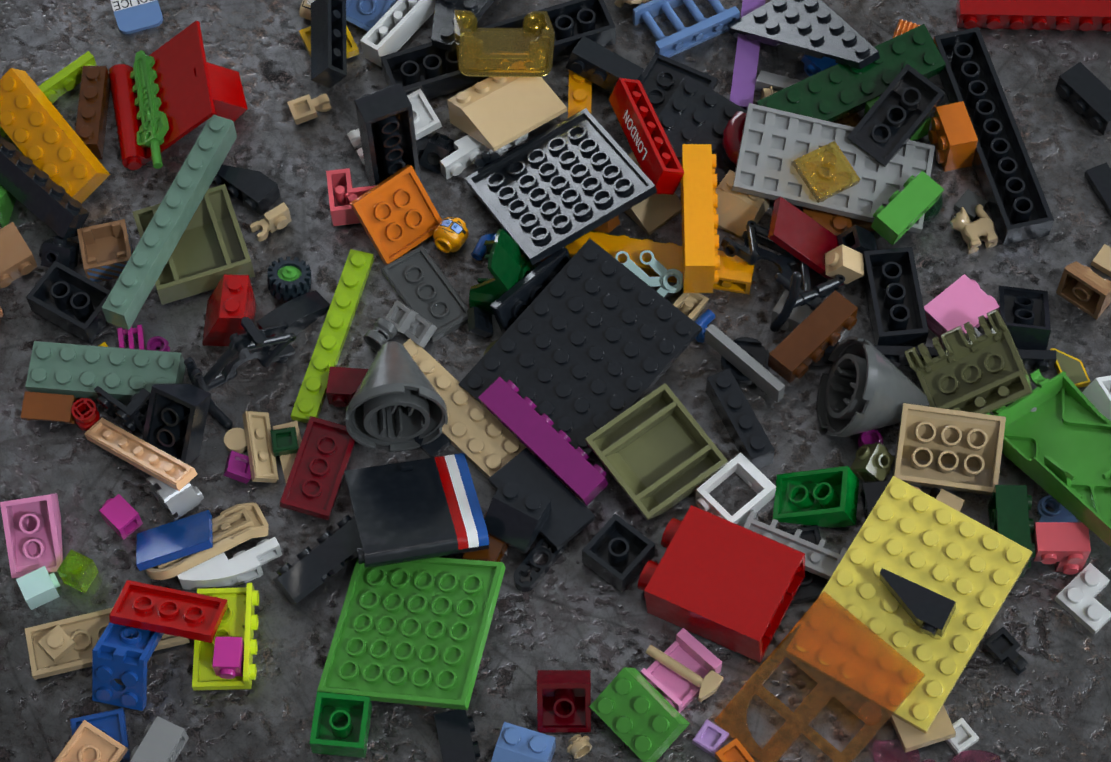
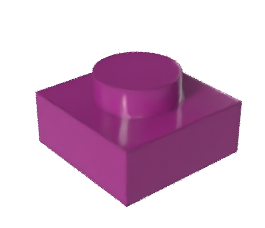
[223,450,251,484]

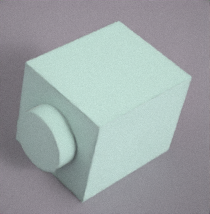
[16,566,60,610]

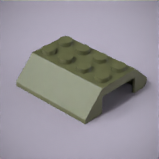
[905,309,1033,414]

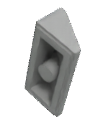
[755,70,801,92]

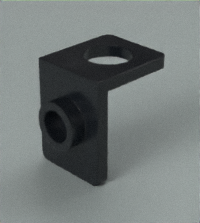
[419,132,455,174]

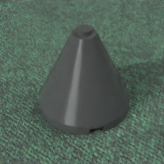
[817,336,929,438]
[345,341,448,452]

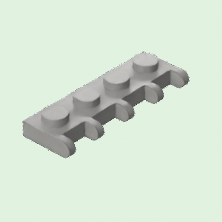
[744,510,848,580]

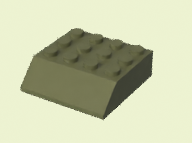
[132,184,255,305]
[585,383,728,520]

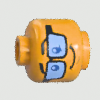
[433,217,469,253]

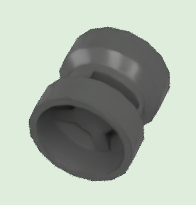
[363,317,398,351]

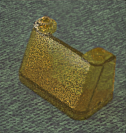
[454,10,555,77]

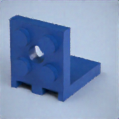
[92,622,164,711]

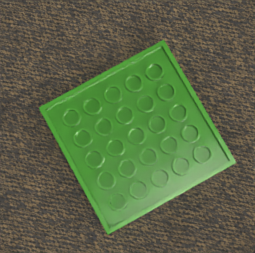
[317,557,506,710]

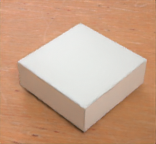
[944,718,979,756]

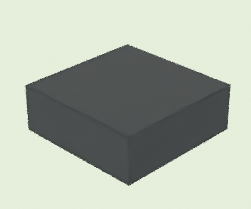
[953,189,988,221]

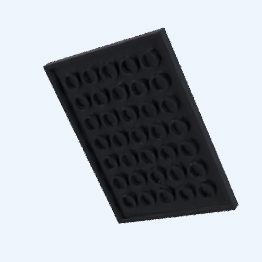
[459,238,702,457]

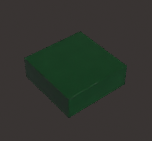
[270,427,299,457]

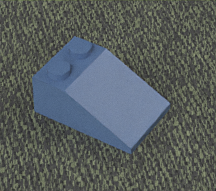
[491,722,556,762]

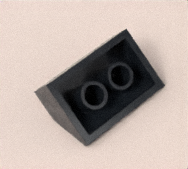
[142,384,211,465]

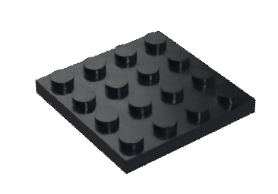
[658,75,747,189]

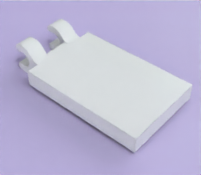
[347,88,442,165]

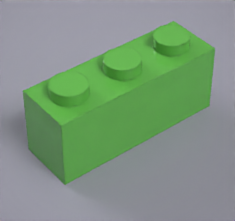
[871,171,944,246]

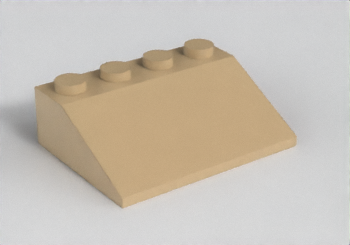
[447,61,567,151]
[892,403,1006,496]

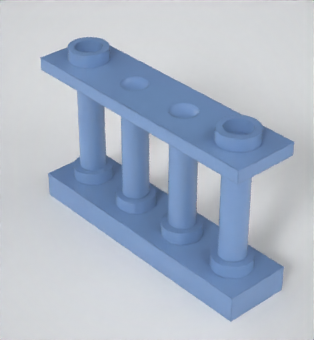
[633,0,740,58]

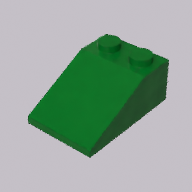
[773,466,859,528]

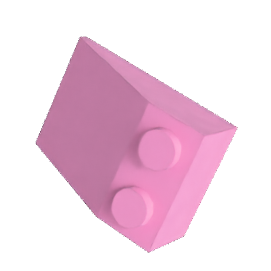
[0,493,64,578]

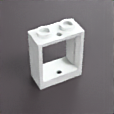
[695,452,776,526]

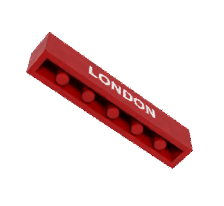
[609,78,684,195]

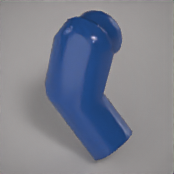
[694,309,716,343]

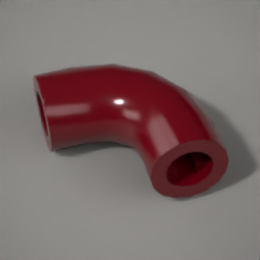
[723,111,746,165]

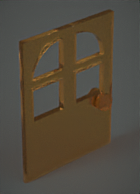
[714,591,925,762]

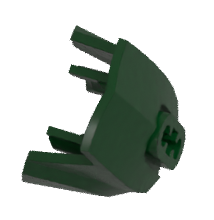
[469,229,535,314]

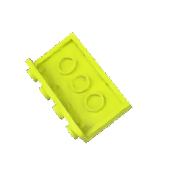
[192,583,260,691]

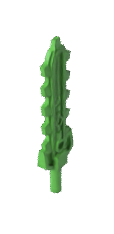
[130,50,169,169]

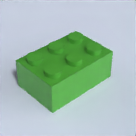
[589,667,690,762]

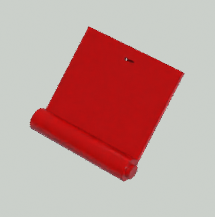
[108,21,215,170]

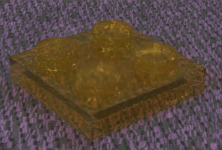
[793,141,860,203]

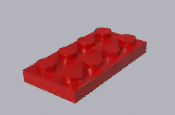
[109,580,228,643]

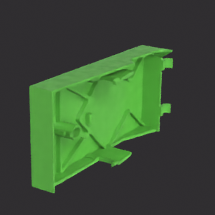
[987,369,1111,547]

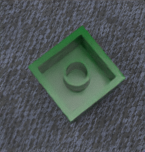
[309,692,372,758]

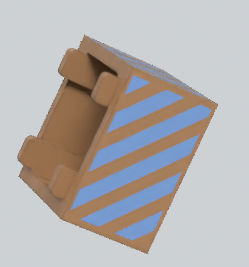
[77,219,133,283]

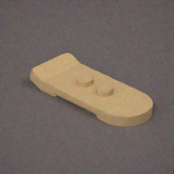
[145,503,269,580]

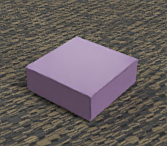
[692,719,729,758]

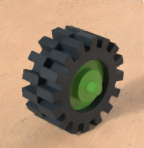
[267,256,311,302]

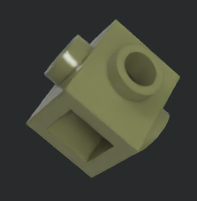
[850,443,895,483]

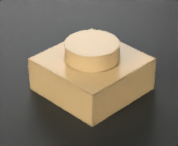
[38,625,76,663]

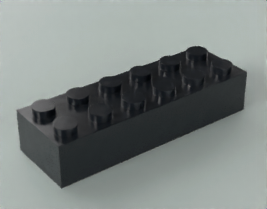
[354,83,421,186]

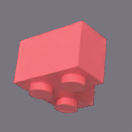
[326,168,376,226]
[1031,522,1091,575]

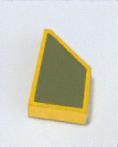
[1050,348,1091,388]

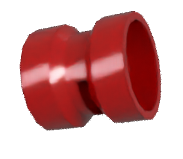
[71,398,101,431]

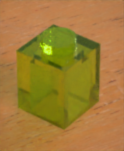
[57,549,99,593]

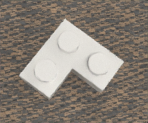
[1054,563,1111,635]

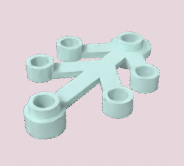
[615,250,683,297]

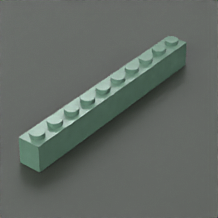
[102,115,237,330]

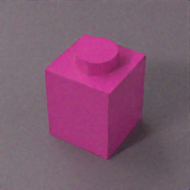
[99,494,143,540]
[212,636,244,679]

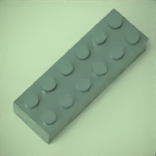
[25,341,186,406]

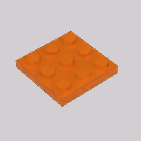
[350,165,442,265]

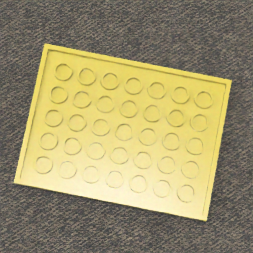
[786,476,1032,733]

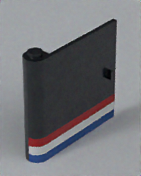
[345,453,489,568]

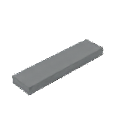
[704,324,785,403]

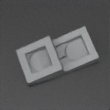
[385,300,437,348]

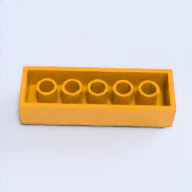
[0,68,110,204]
[681,144,720,293]

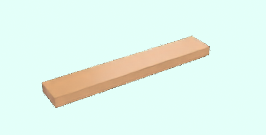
[84,418,197,491]

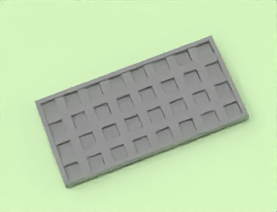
[732,103,935,234]

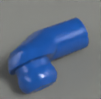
[471,233,496,261]

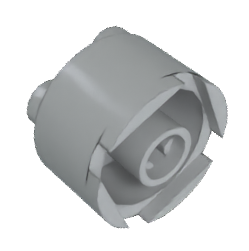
[146,476,204,521]

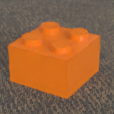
[928,101,978,172]

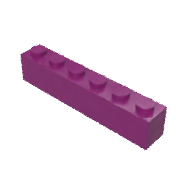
[478,377,608,506]

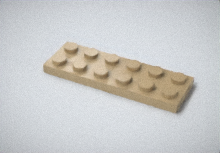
[25,608,190,680]

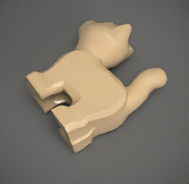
[950,204,998,254]

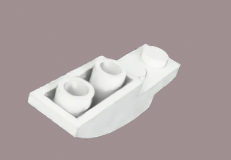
[440,133,528,180]
[177,537,282,591]

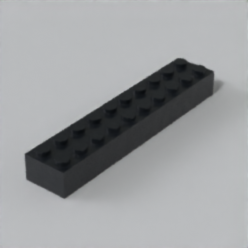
[381,0,616,100]
[933,27,1054,245]

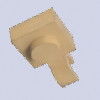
[287,94,332,125]
[250,202,292,242]

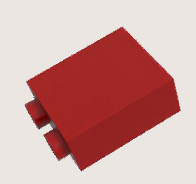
[637,505,805,662]

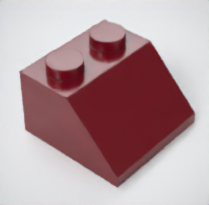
[537,670,591,733]

